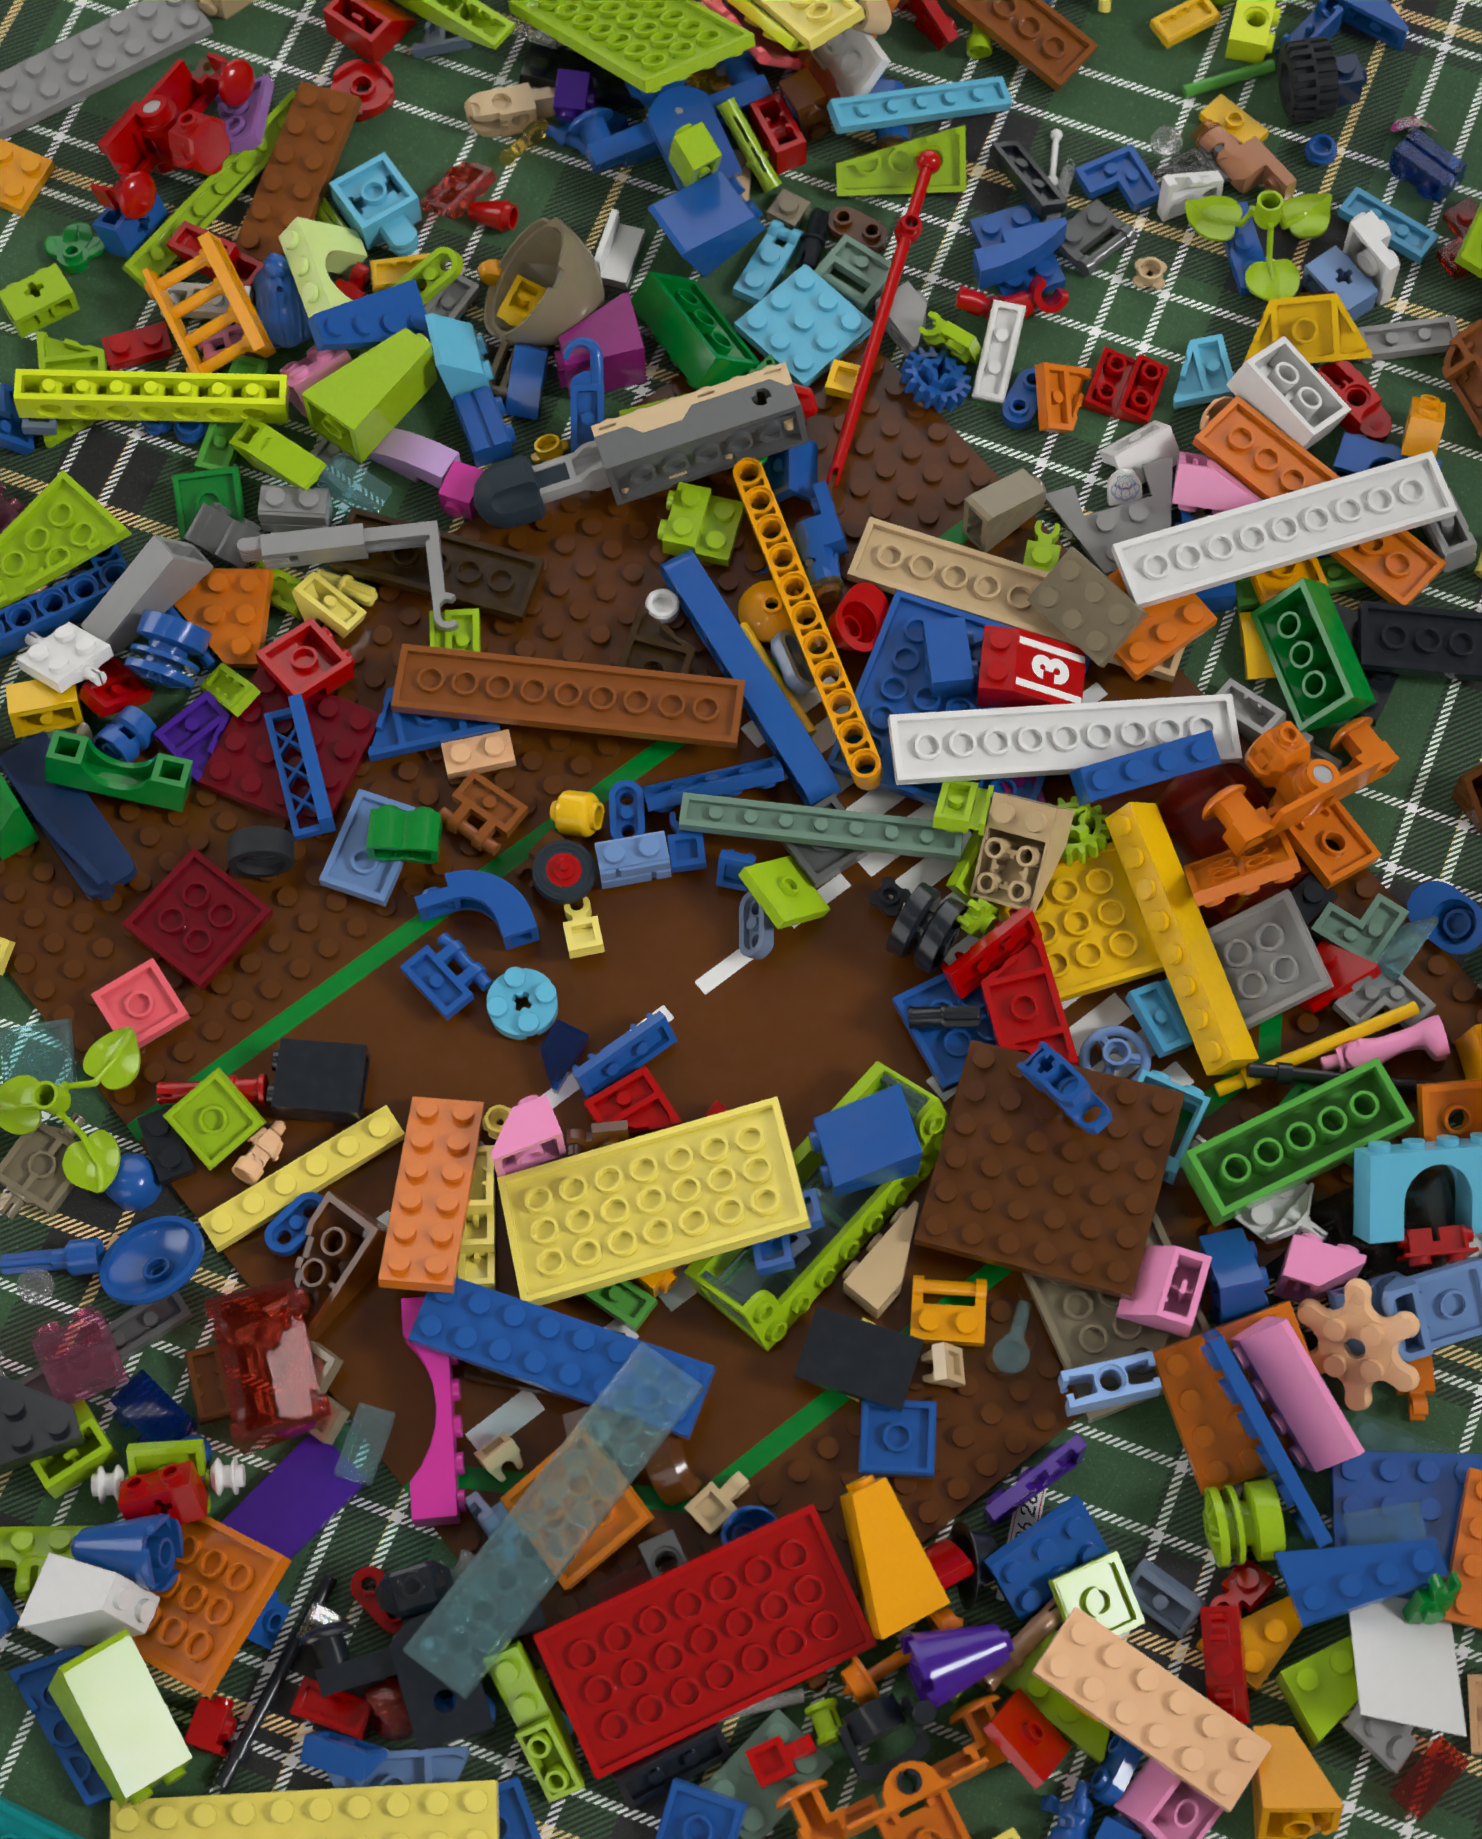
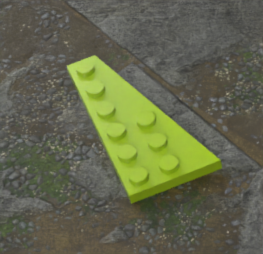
[0,470,132,610]

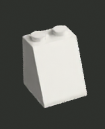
[17,1553,160,1650]

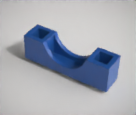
[1069,730,1222,807]

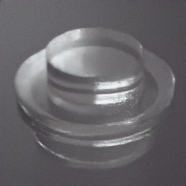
[1150,125,1183,157]
[17,1267,55,1305]

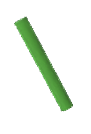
[1182,59,1276,98]

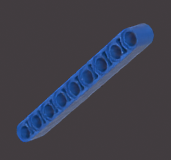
[659,550,841,807]

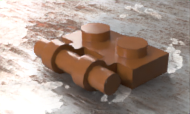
[439,770,529,856]

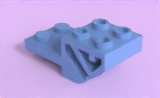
[1327,1256,1482,1362]

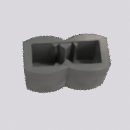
[184,502,262,568]

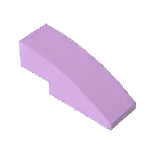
[368,428,461,489]

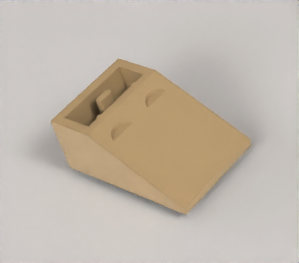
[969,792,1075,913]

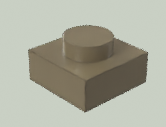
[767,188,811,230]

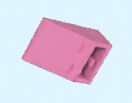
[1172,451,1263,514]

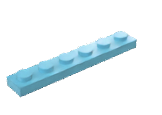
[826,76,1013,134]

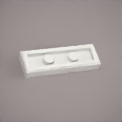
[972,299,1026,405]

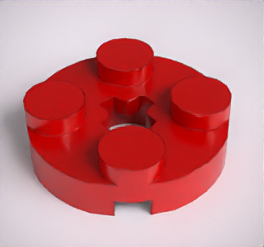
[331,59,395,122]

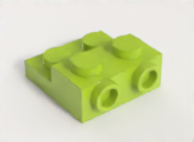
[657,482,745,567]

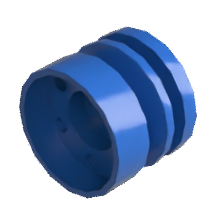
[124,609,212,690]

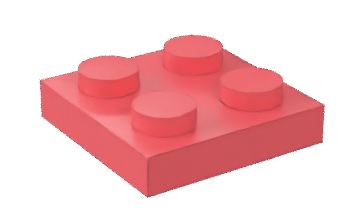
[91,958,190,1049]

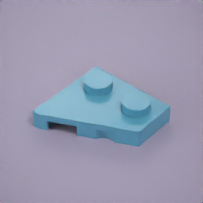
[1173,334,1236,409]

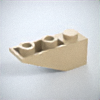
[842,1200,919,1319]

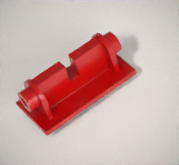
[1396,1224,1479,1267]

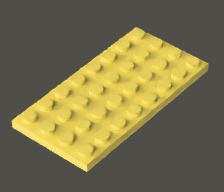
[497,1096,811,1306]

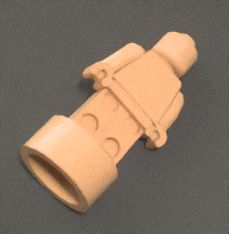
[231,1120,286,1185]

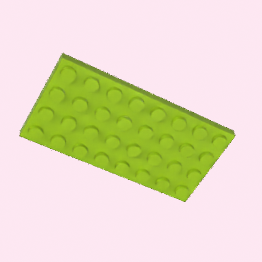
[508,0,756,94]

